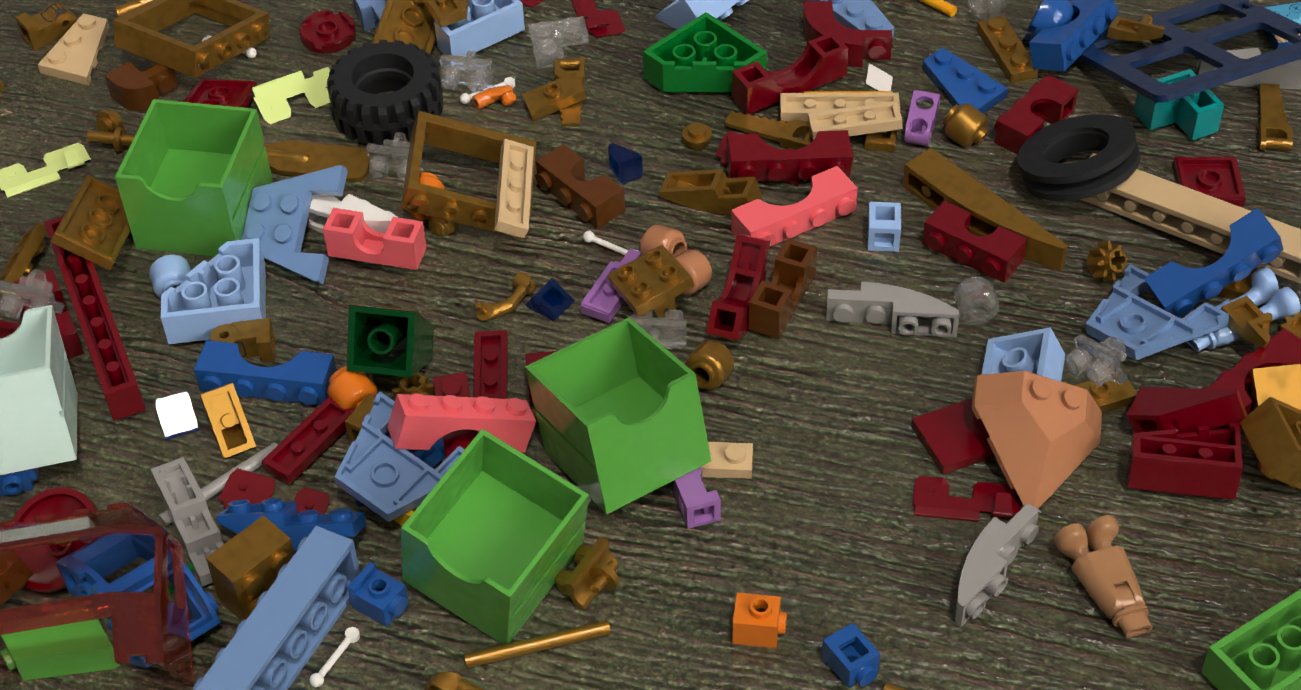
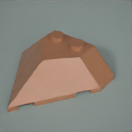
[972,371,1102,509]

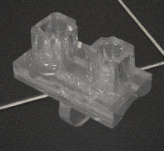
[440,50,495,92]
[366,132,426,181]
[0,269,65,319]
[627,310,687,349]
[1065,334,1128,387]

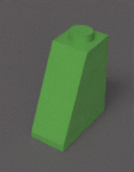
[0,597,120,681]

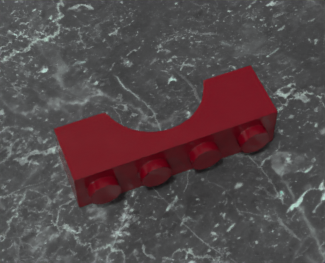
[732,32,848,114]
[725,130,853,181]
[1201,328,1301,430]

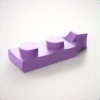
[580,248,641,323]

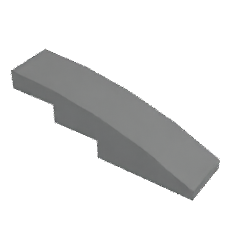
[1196,48,1301,89]
[150,457,224,587]

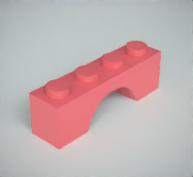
[731,166,858,247]
[387,393,536,453]

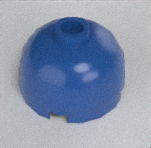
[1023,0,1074,42]

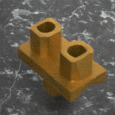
[555,537,620,610]

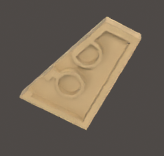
[38,13,110,86]

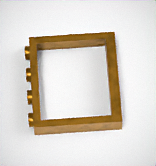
[113,0,270,78]
[401,111,537,239]

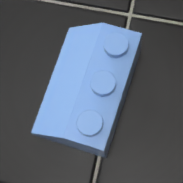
[656,0,748,30]
[981,327,1065,382]

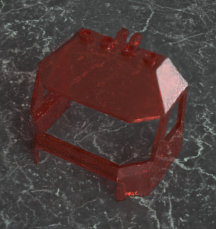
[0,503,194,682]

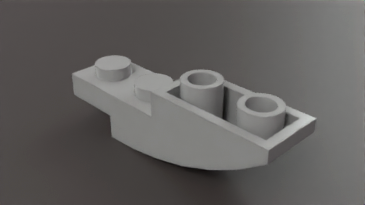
[826,281,959,337]
[955,503,1040,628]

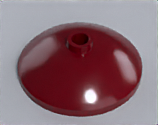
[5,487,102,592]

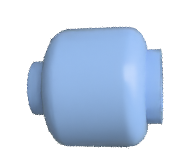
[149,254,191,299]

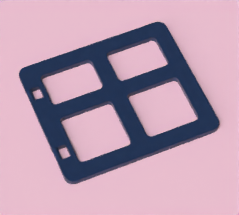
[1077,0,1301,103]

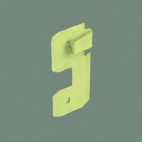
[252,67,330,124]
[0,143,91,198]

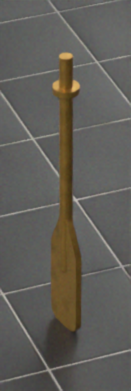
[87,127,372,182]

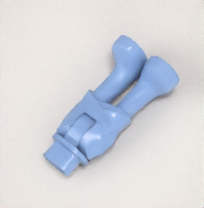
[1186,266,1301,352]

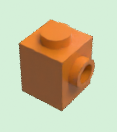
[733,592,787,648]

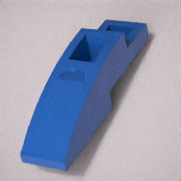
[217,498,366,551]

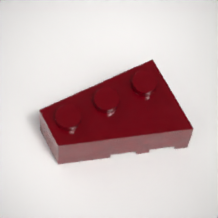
[1127,422,1243,500]

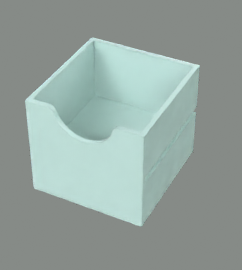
[0,305,78,475]

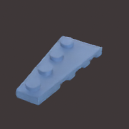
[807,0,894,37]

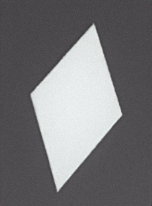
[866,63,893,91]

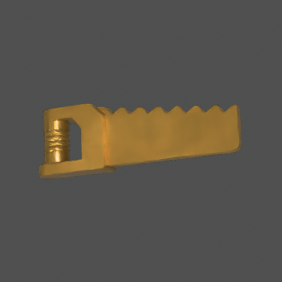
[554,56,585,126]
[1258,83,1293,151]
[725,110,813,150]

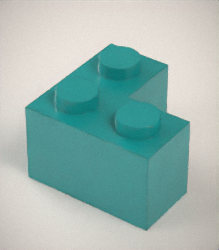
[1134,69,1224,140]

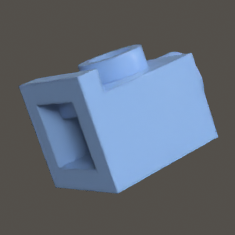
[868,202,901,252]

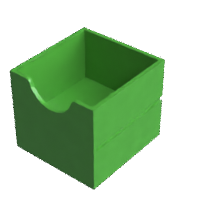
[115,99,273,256]
[525,317,711,514]
[401,429,589,645]

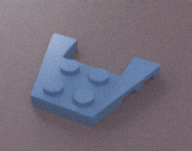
[242,165,348,285]
[1086,264,1229,360]
[334,391,465,522]

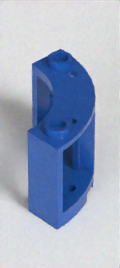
[55,521,221,668]

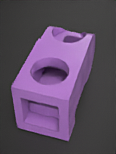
[904,90,940,146]
[672,467,721,529]

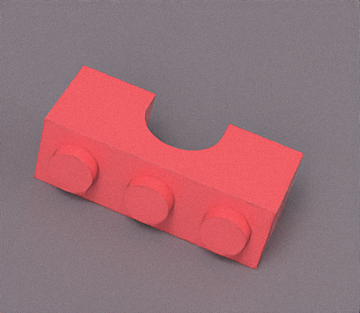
[323,208,427,270]

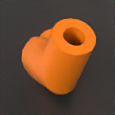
[472,85,517,110]

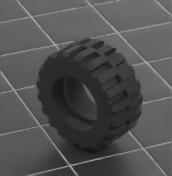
[327,40,443,147]

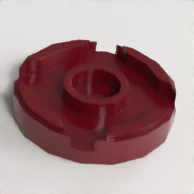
[299,10,356,53]

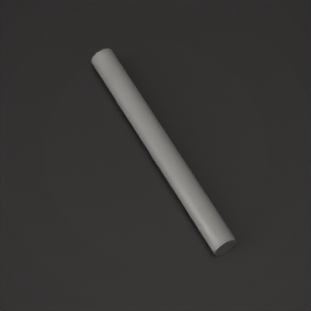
[158,442,278,527]

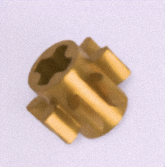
[1087,241,1127,282]
[392,373,436,401]

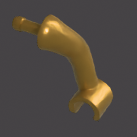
[475,272,536,321]

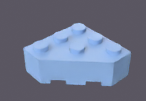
[434,0,525,63]
[161,238,266,344]

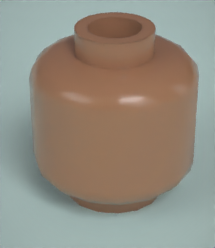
[640,225,687,257]
[674,249,712,296]

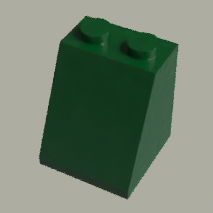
[346,303,434,378]

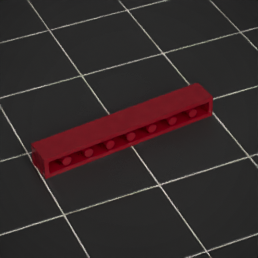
[44,216,146,421]

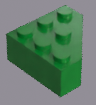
[643,12,767,92]

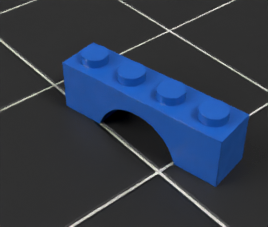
[1029,0,1118,71]
[1144,208,1284,317]
[194,340,337,405]

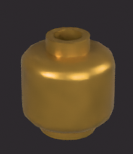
[943,103,989,148]
[685,340,734,390]

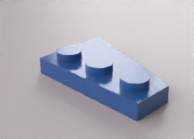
[922,47,1008,113]

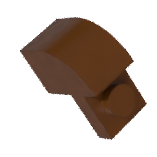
[105,62,178,111]

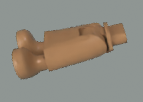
[1054,515,1153,638]

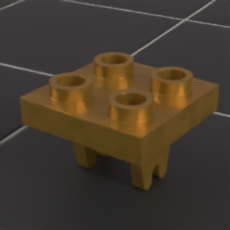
[607,244,695,319]

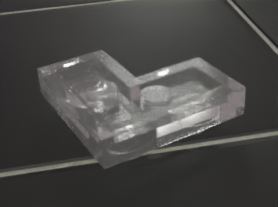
[528,17,589,69]

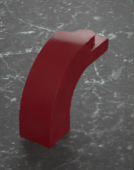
[803,1,892,67]
[706,234,771,340]

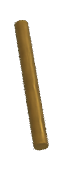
[464,620,611,668]

